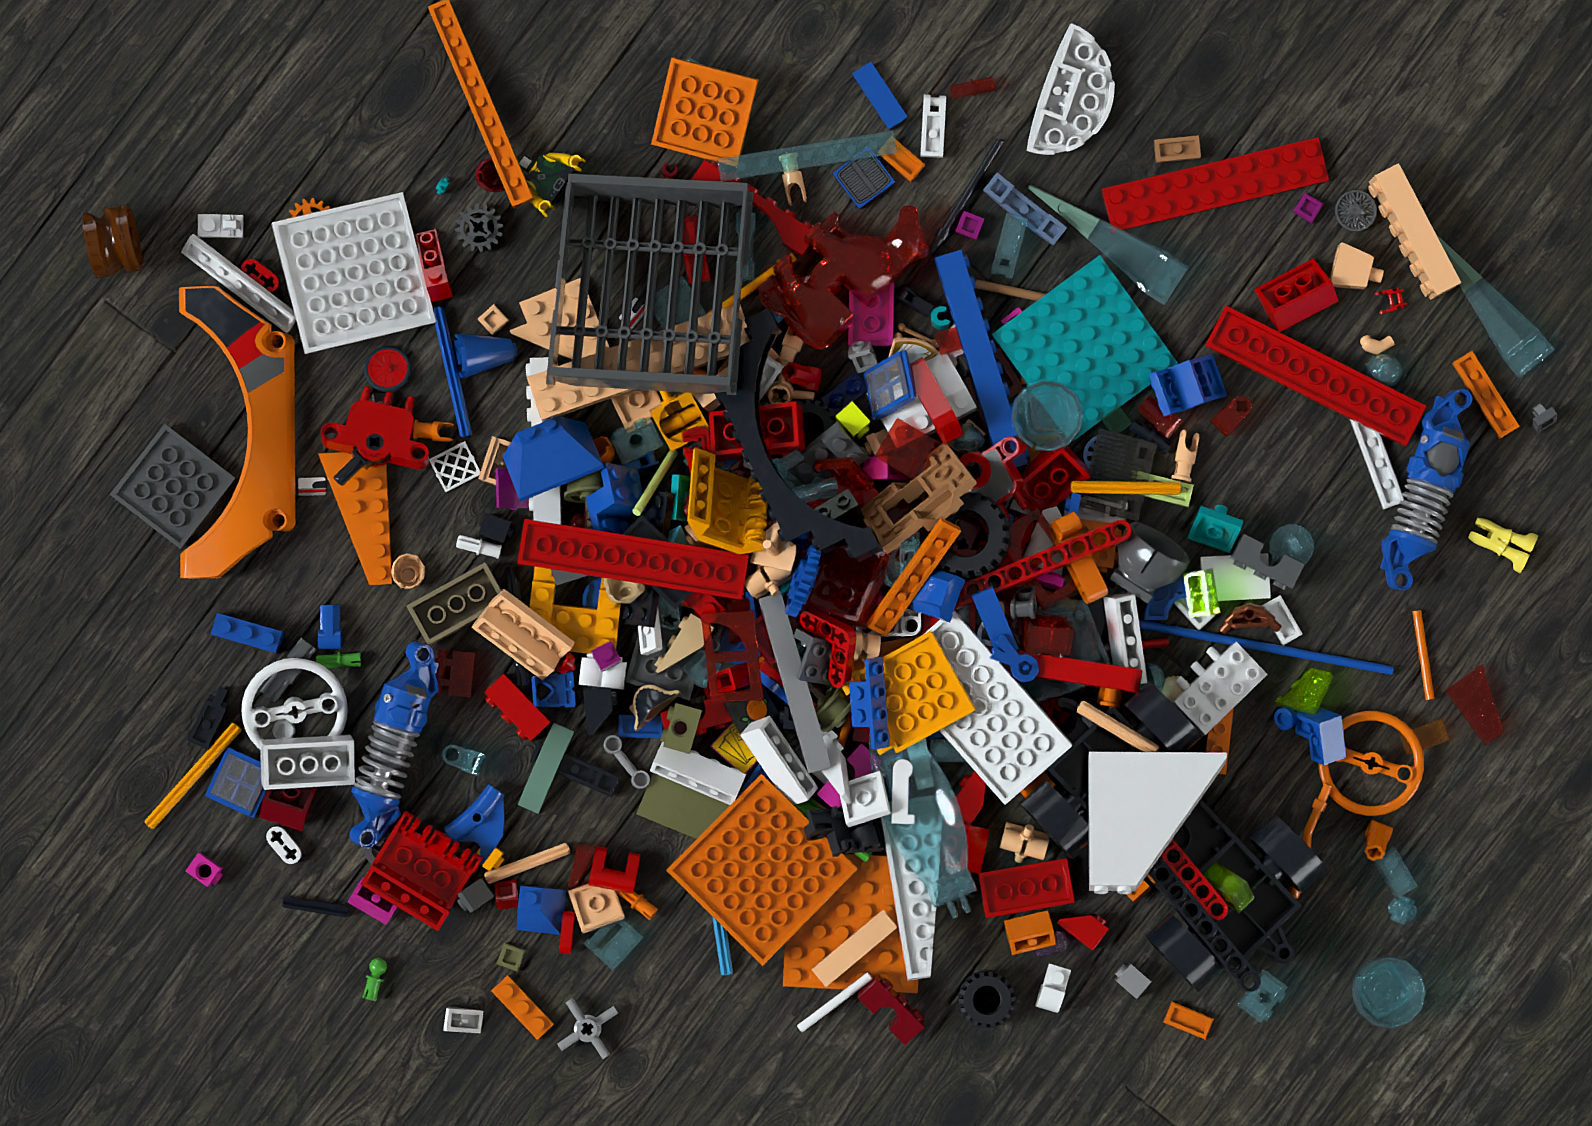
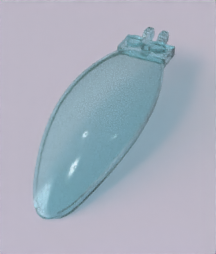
[869,734,977,919]

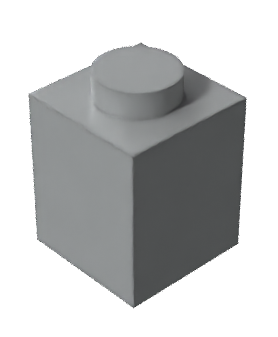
[1115,963,1151,999]

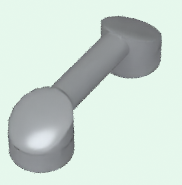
[603,735,650,789]

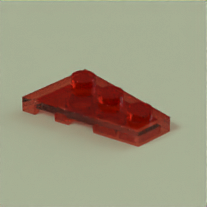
[1445,664,1504,745]

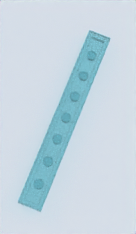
[717,131,897,182]

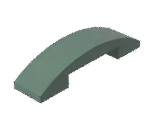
[518,723,574,814]

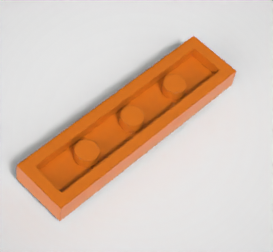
[1452,351,1520,439]

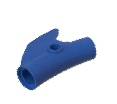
[444,784,505,865]

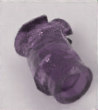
[1034,931,1069,958]

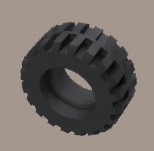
[923,492,1011,579]

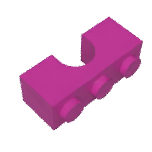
[817,744,882,808]

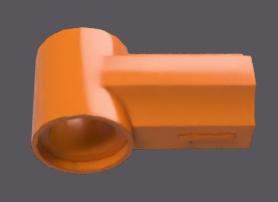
[1364,819,1393,861]

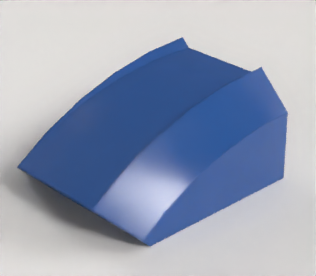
[909,569,965,623]

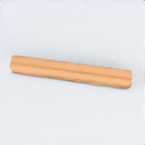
[1077,701,1159,752]
[485,843,570,884]

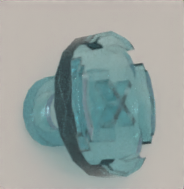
[1269,524,1314,564]

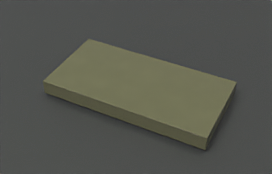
[636,773,730,839]

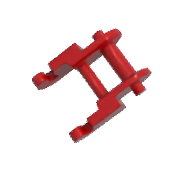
[1375,288,1407,314]

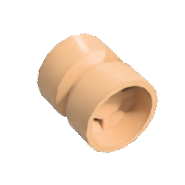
[844,631,881,662]

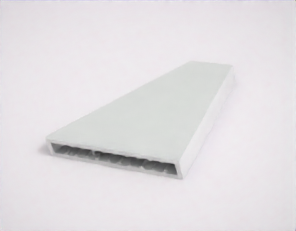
[1088,752,1227,894]

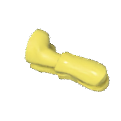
[1468,518,1538,573]

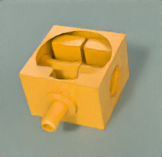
[649,391,710,452]

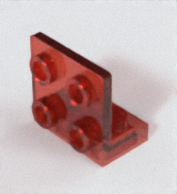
[875,418,936,480]

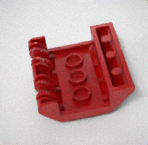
[360,810,483,931]

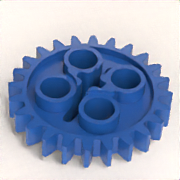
[785,545,821,617]

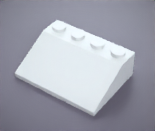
[867,351,977,452]

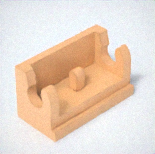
[478,436,511,485]

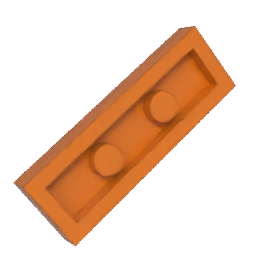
[491,975,554,1040]

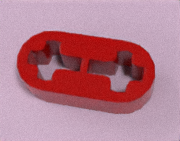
[241,259,280,293]
[559,911,575,954]

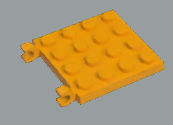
[842,630,976,755]

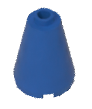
[454,333,517,378]

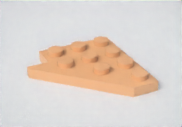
[510,278,610,360]

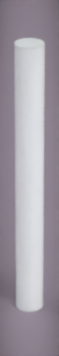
[797,972,873,1032]

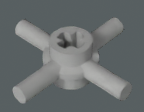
[557,998,618,1059]

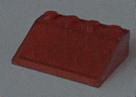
[802,544,899,630]

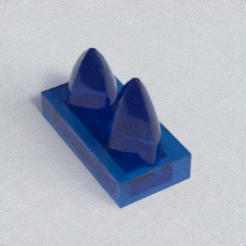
[821,371,867,417]

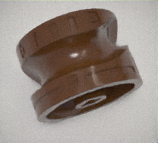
[82,204,143,278]

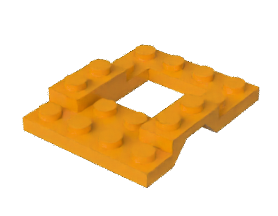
[530,567,621,654]

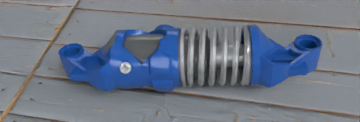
[1380,389,1472,590]

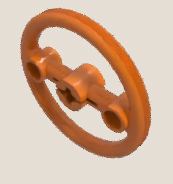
[1318,711,1424,816]

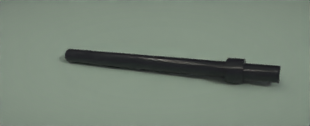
[927,139,1004,256]

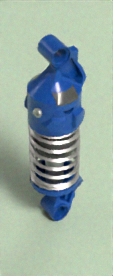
[350,641,439,849]

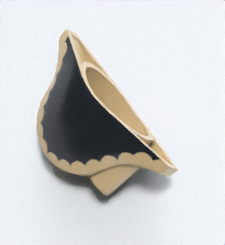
[629,685,681,731]

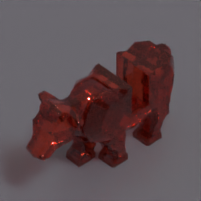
[757,205,930,349]

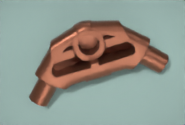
[1219,603,1282,634]

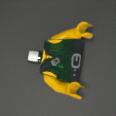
[519,153,586,217]

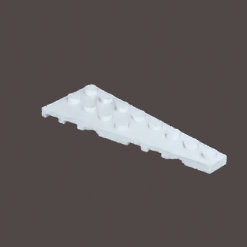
[881,794,945,981]

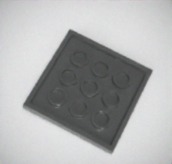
[110,424,236,550]

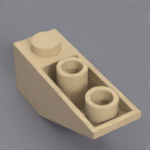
[655,614,715,673]

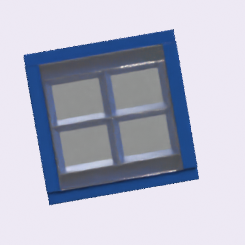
[863,350,917,421]
[205,747,267,818]

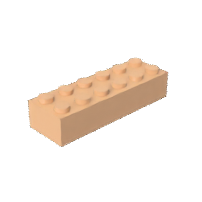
[1368,163,1461,300]

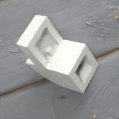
[1035,964,1071,1013]

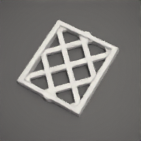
[429,441,481,492]

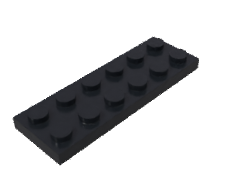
[619,490,675,628]

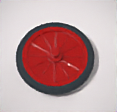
[364,346,411,392]

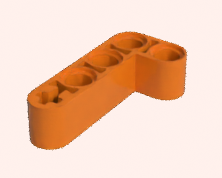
[1048,512,1108,604]

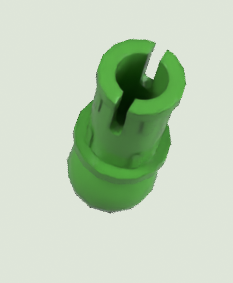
[362,958,387,1001]

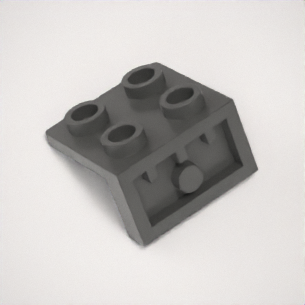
[794,629,842,685]

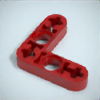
[800,608,857,688]

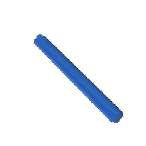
[433,306,472,437]

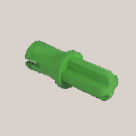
[316,652,361,670]

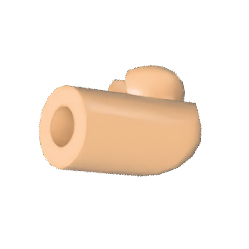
[1360,335,1395,354]

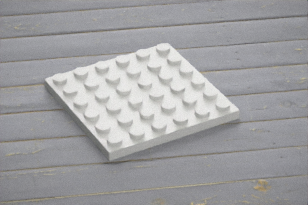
[271,192,436,354]

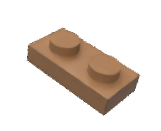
[1154,135,1201,163]

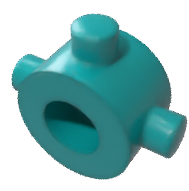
[436,177,450,195]

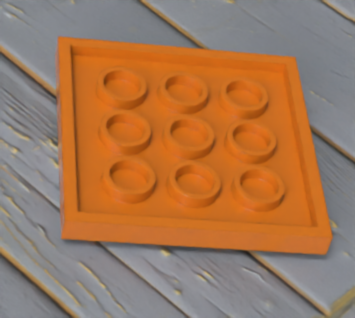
[651,57,759,167]

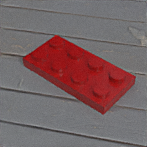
[978,858,1075,918]

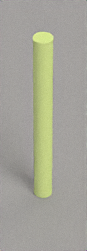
[632,450,678,516]

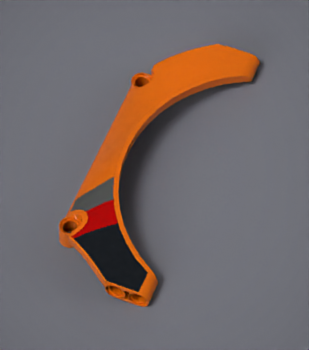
[179,286,296,579]

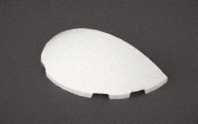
[1026,23,1115,155]

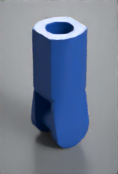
[618,450,660,472]

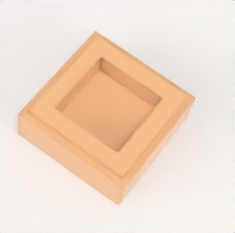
[478,304,509,336]

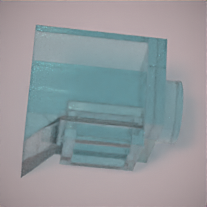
[682,649,721,689]

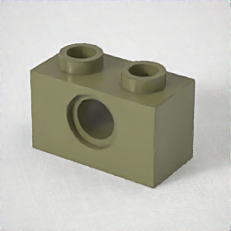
[660,703,702,754]

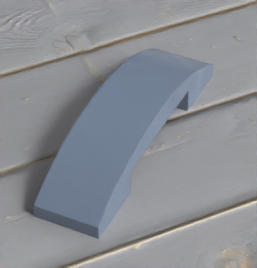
[983,173,1067,245]

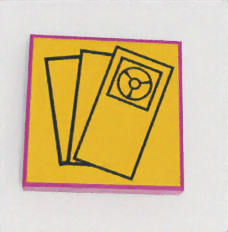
[711,722,757,774]

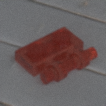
[434,649,476,698]

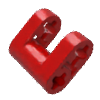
[589,846,641,894]

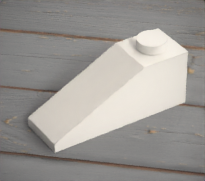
[821,734,852,805]

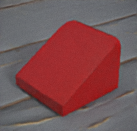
[494,880,519,910]

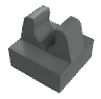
[1532,403,1557,433]

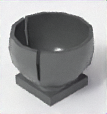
[1110,521,1190,603]

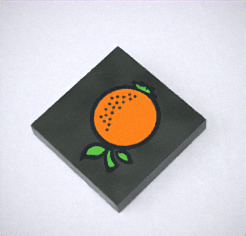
[723,680,780,742]

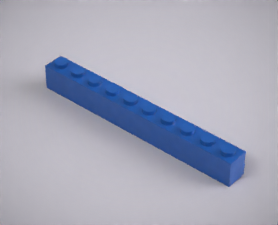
[934,250,1030,468]

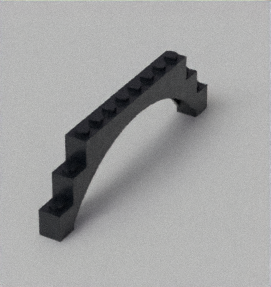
[714,308,883,562]

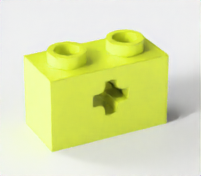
[835,402,870,440]

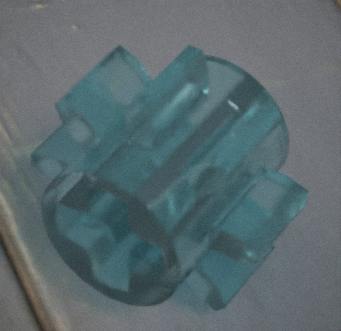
[1388,895,1417,925]

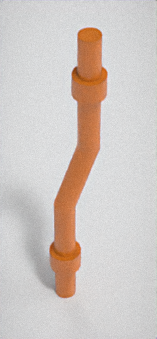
[1287,783,1333,899]

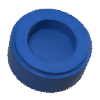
[1274,707,1297,730]

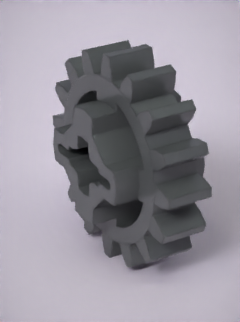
[455,204,504,253]

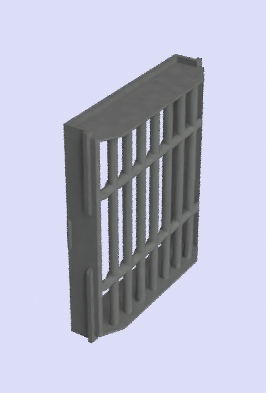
[546,174,754,395]

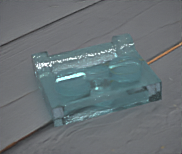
[583,919,643,970]

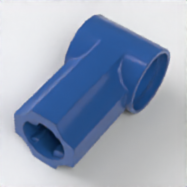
[318,605,343,649]

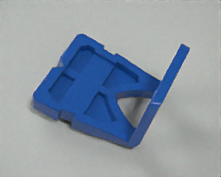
[532,671,576,707]

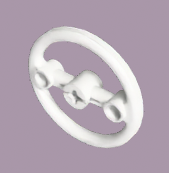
[242,658,348,749]

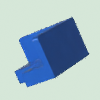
[1295,705,1346,765]

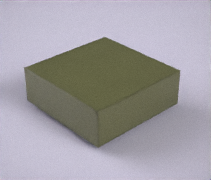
[497,943,526,972]

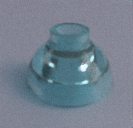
[953,423,985,452]

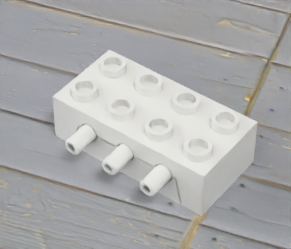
[1172,642,1267,737]

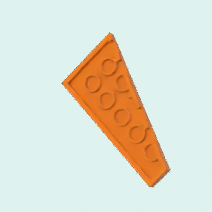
[318,452,393,586]

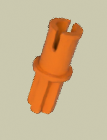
[616,891,658,920]

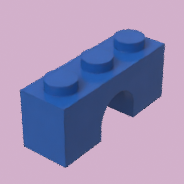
[211,613,285,654]

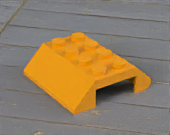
[687,448,768,554]

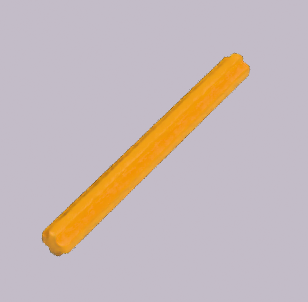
[145,723,241,829]

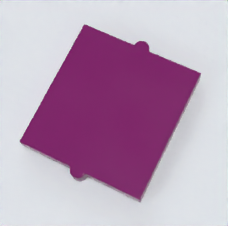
[496,468,529,510]

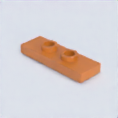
[1205,708,1234,775]

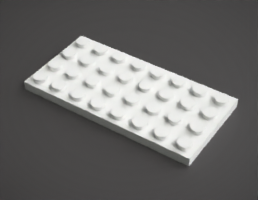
[923,610,1073,805]

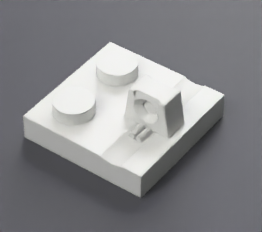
[840,771,891,827]

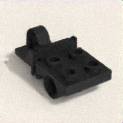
[804,806,886,857]

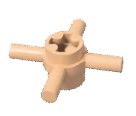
[764,359,815,404]

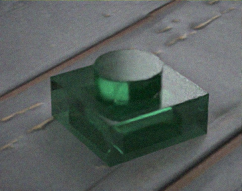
[1101,406,1132,437]

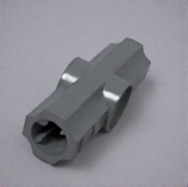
[260,638,317,703]

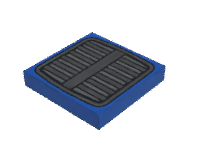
[833,147,895,210]

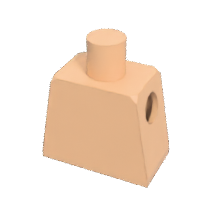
[1329,242,1384,289]

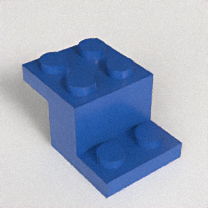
[1149,354,1227,416]
[586,462,646,534]

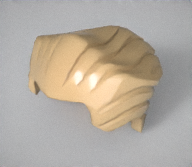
[603,578,645,603]

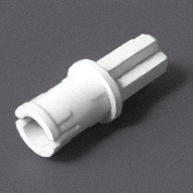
[456,535,502,559]

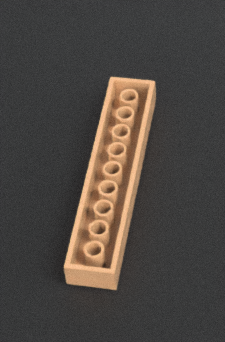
[527,306,751,422]

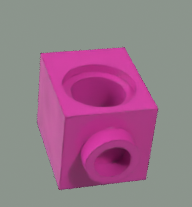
[185,852,223,887]

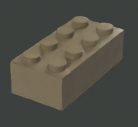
[406,562,502,646]

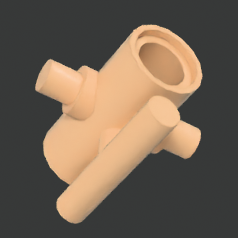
[744,564,794,599]
[1000,822,1049,863]

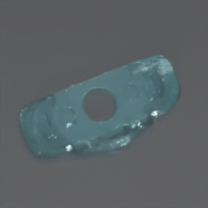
[884,531,921,587]

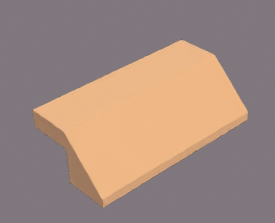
[472,589,575,680]

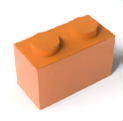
[1004,910,1056,955]

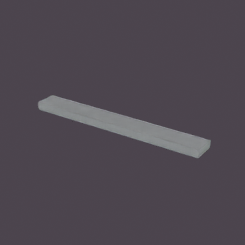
[758,593,831,774]

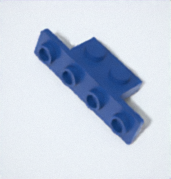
[849,657,889,750]

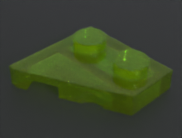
[1275,668,1333,715]

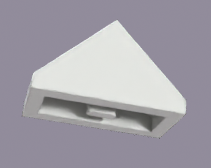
[443,1006,483,1033]

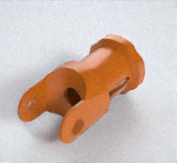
[413,420,454,442]

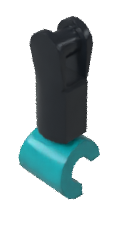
[894,285,950,330]

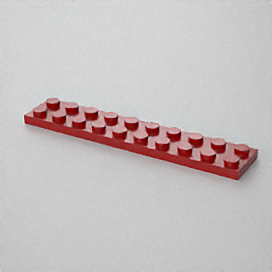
[1101,137,1329,233]
[1205,305,1426,447]
[517,519,749,600]

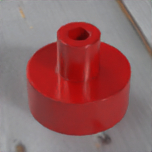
[555,651,576,674]

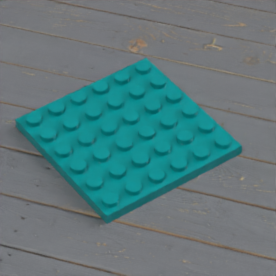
[991,255,1178,443]

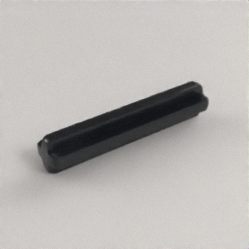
[282,896,349,917]

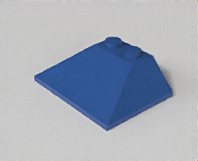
[503,416,604,502]

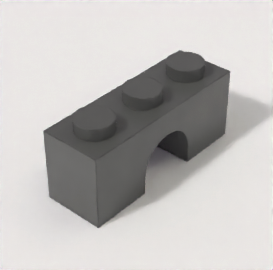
[1230,534,1305,590]

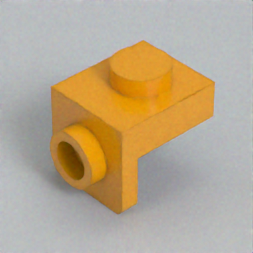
[477,847,505,871]

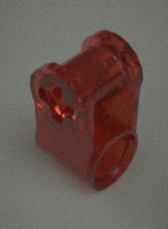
[1210,396,1252,437]

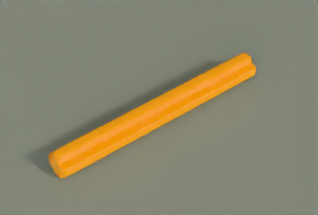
[1071,481,1181,495]

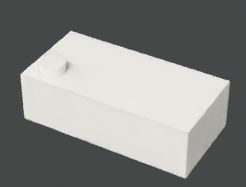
[260,735,355,790]

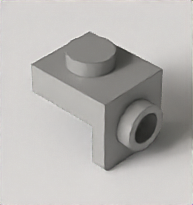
[848,340,879,373]

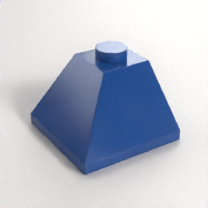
[517,885,567,935]

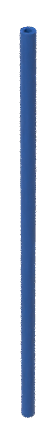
[1105,619,1394,675]

